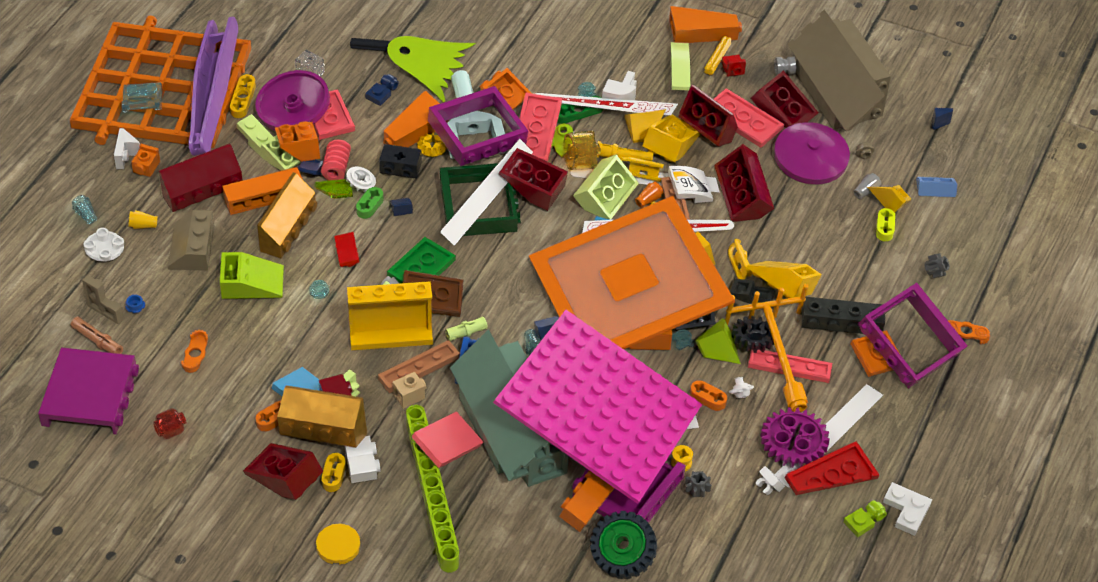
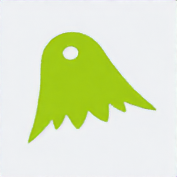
[387,36,476,103]

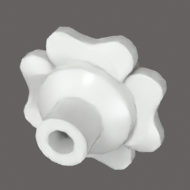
[729,377,754,398]

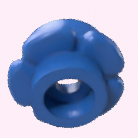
[125,295,145,313]

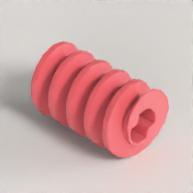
[321,139,351,182]

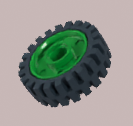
[590,511,657,579]

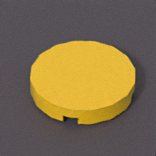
[316,524,360,565]

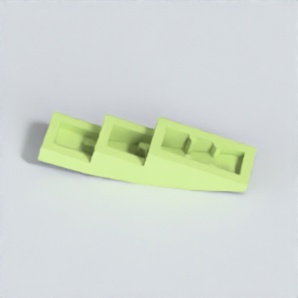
[670,42,690,90]

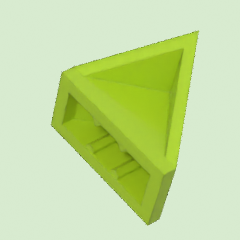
[695,318,741,364]

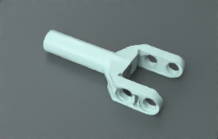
[447,70,508,159]

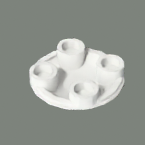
[84,228,124,261]

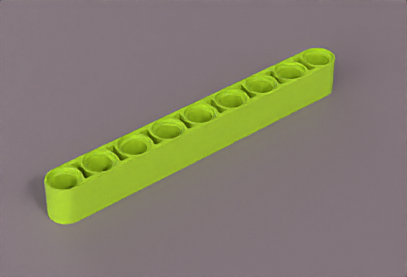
[406,405,459,573]

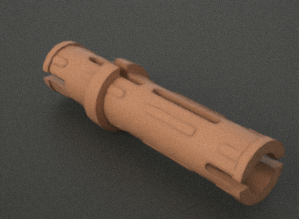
[70,317,123,354]

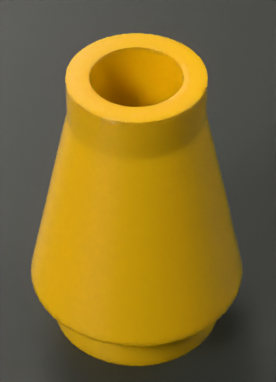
[128,210,158,229]

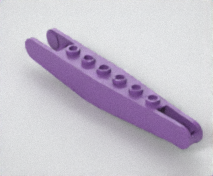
[189,17,238,156]

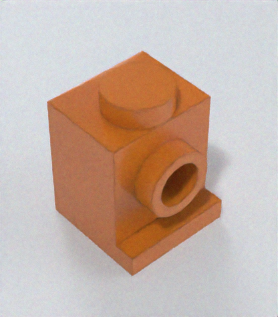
[131,144,161,177]

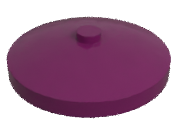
[255,70,330,131]
[774,122,850,185]

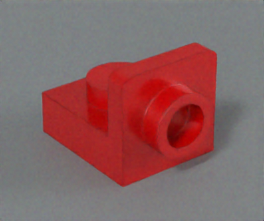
[721,55,746,77]

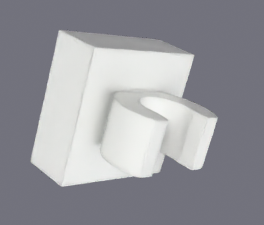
[756,466,785,495]

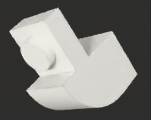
[602,71,637,100]

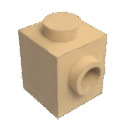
[393,372,427,409]

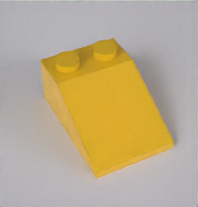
[642,114,701,162]

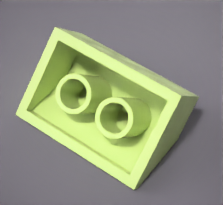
[573,155,639,220]

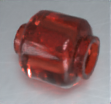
[153,408,187,439]

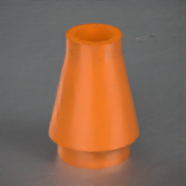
[635,181,664,208]

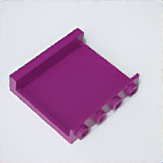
[38,347,139,435]
[572,462,686,523]

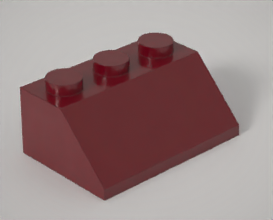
[678,85,738,146]

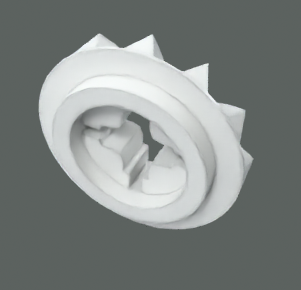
[346,167,376,192]

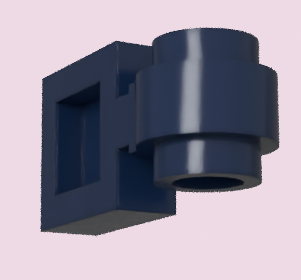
[365,74,399,106]

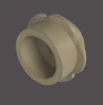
[856,142,875,159]

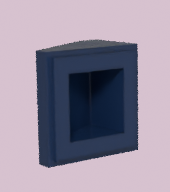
[932,108,953,130]
[298,159,323,176]
[390,198,413,216]

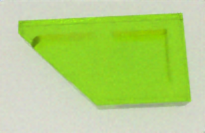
[315,179,353,199]

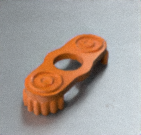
[948,320,990,344]
[181,330,208,373]

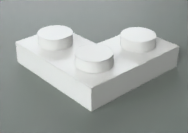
[883,482,932,536]

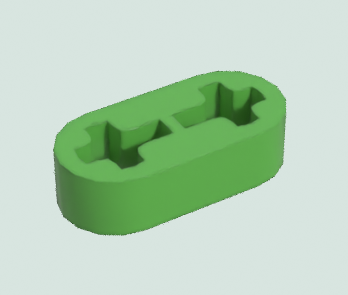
[356,187,384,219]

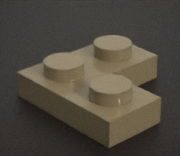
[82,275,124,324]

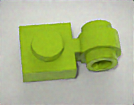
[843,500,887,538]

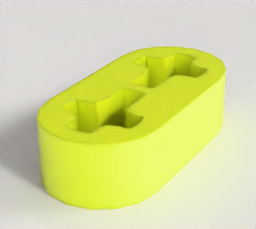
[876,208,895,242]

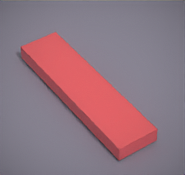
[748,349,832,383]

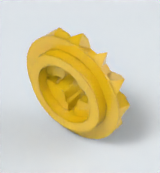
[417,132,447,157]

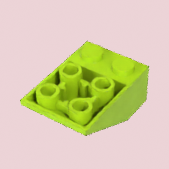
[220,252,284,299]

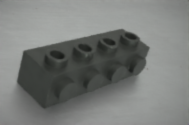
[802,297,885,334]

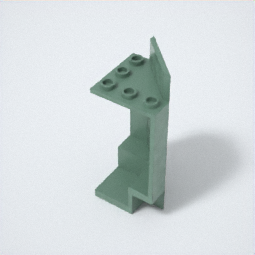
[450,329,568,487]

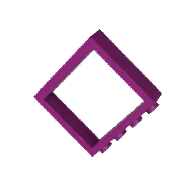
[428,86,528,166]
[858,283,968,389]

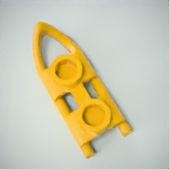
[619,157,664,182]
[728,239,752,280]

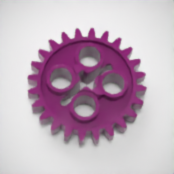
[760,407,830,468]

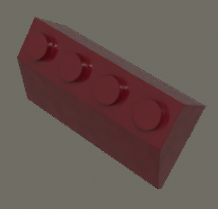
[159,143,243,212]
[714,144,775,222]

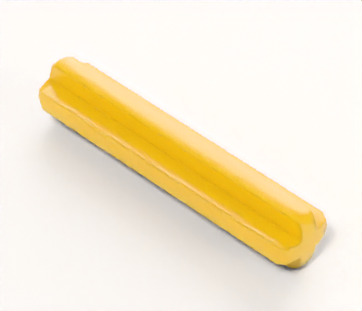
[704,36,731,75]

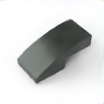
[730,279,775,304]

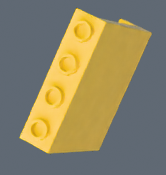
[347,282,433,351]

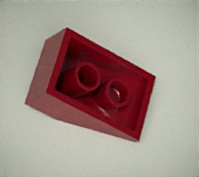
[751,70,819,128]
[499,148,568,211]
[243,443,323,500]

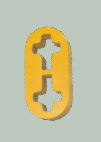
[322,453,346,492]

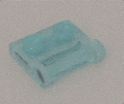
[122,82,162,112]

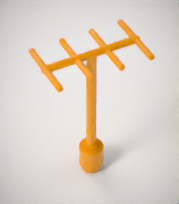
[725,284,809,412]

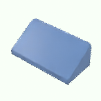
[916,177,957,197]

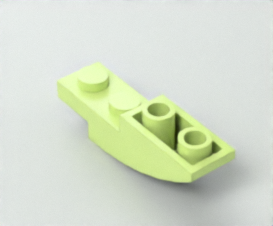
[236,114,301,171]

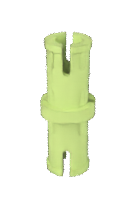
[445,317,488,341]

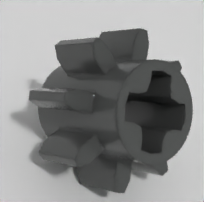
[925,253,950,278]
[685,471,711,497]

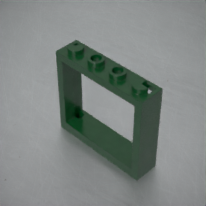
[440,163,521,236]

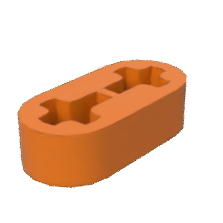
[690,381,727,411]
[256,400,281,432]

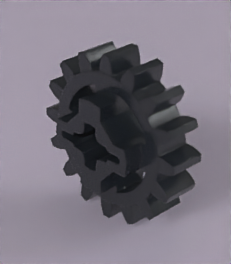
[732,316,774,353]

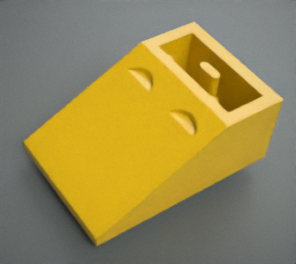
[746,261,822,298]

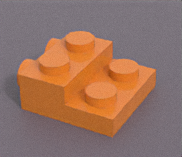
[479,68,531,110]

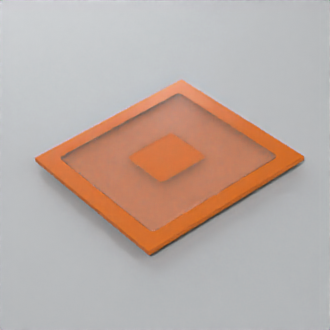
[529,196,735,349]

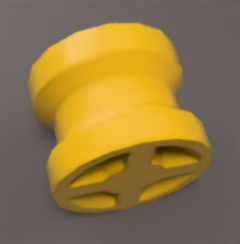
[671,445,693,472]

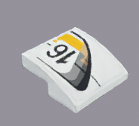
[668,166,713,203]

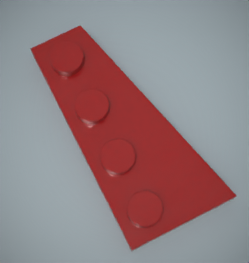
[785,441,879,495]

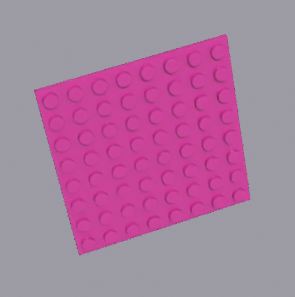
[493,310,702,504]

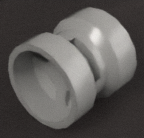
[774,56,796,75]

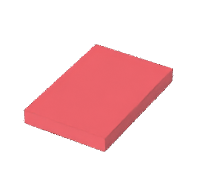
[313,89,355,140]
[412,411,483,468]

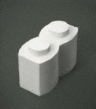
[345,436,380,483]

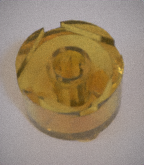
[563,130,601,170]

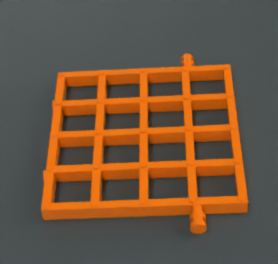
[70,15,251,148]

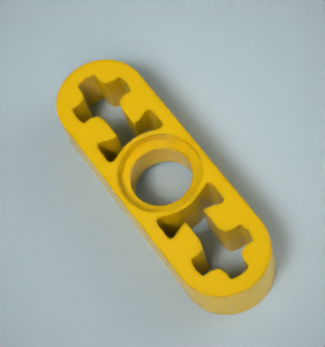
[230,74,256,118]

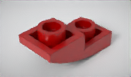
[334,231,360,267]

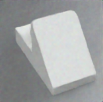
[114,128,140,169]

